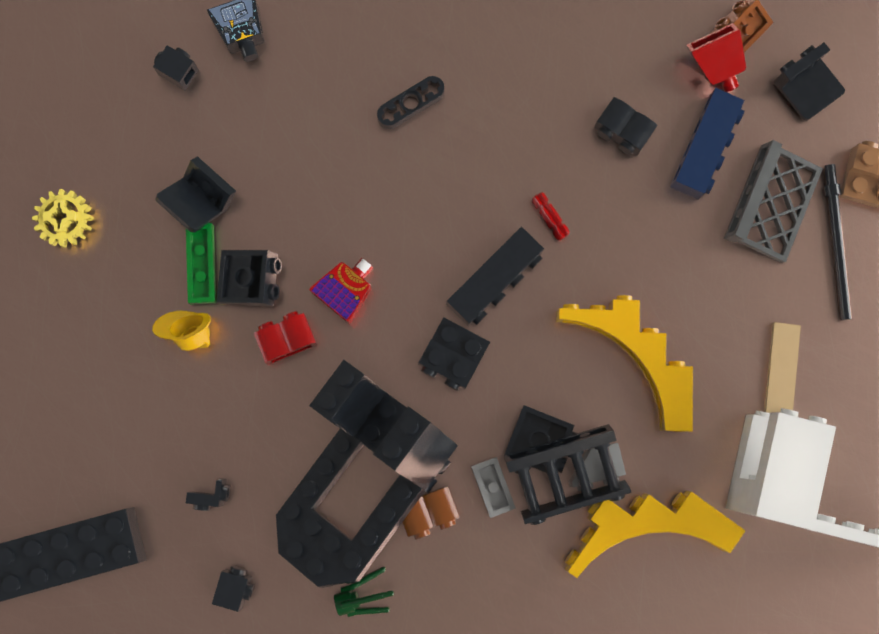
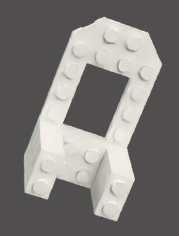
[725,408,879,548]

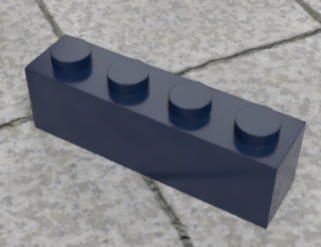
[670,88,745,200]

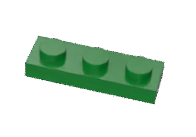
[186,223,217,305]

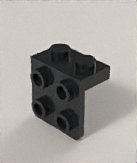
[774,42,845,121]
[155,156,236,232]

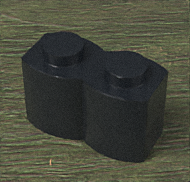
[594,97,658,156]

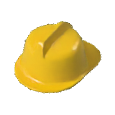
[152,310,211,351]

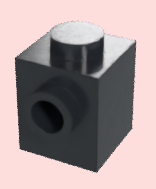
[153,45,199,91]
[212,566,254,612]

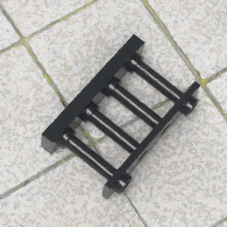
[504,424,632,525]

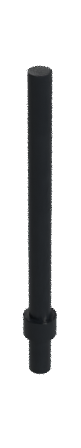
[824,164,852,320]

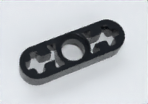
[377,76,444,129]

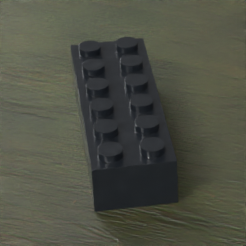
[0,507,147,602]

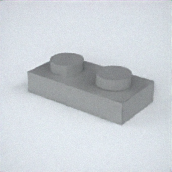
[471,457,516,518]

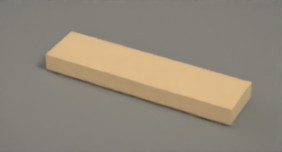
[764,322,801,413]

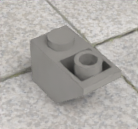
[568,443,626,491]

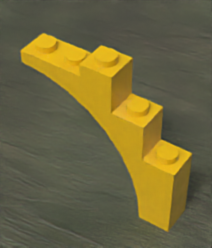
[556,295,693,432]
[565,491,745,578]

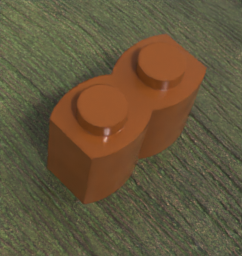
[403,486,459,540]

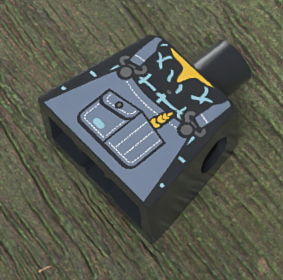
[207,0,265,62]

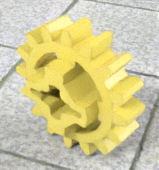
[32,189,93,248]

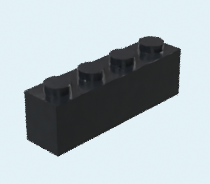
[446,226,544,327]

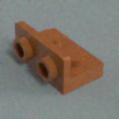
[711,0,774,52]

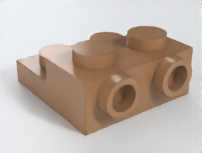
[839,141,879,208]

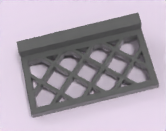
[724,140,823,263]

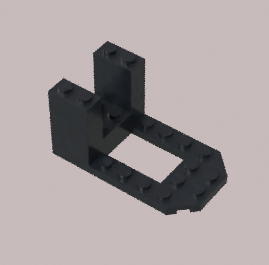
[276,360,458,588]

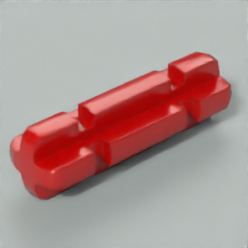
[532,192,570,240]

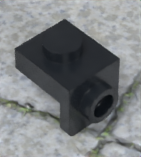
[186,478,230,511]

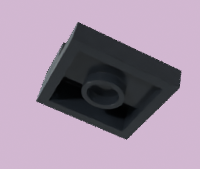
[217,250,282,306]
[418,317,490,391]
[504,405,577,473]

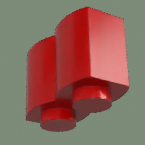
[254,311,317,365]

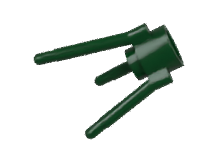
[334,567,394,617]

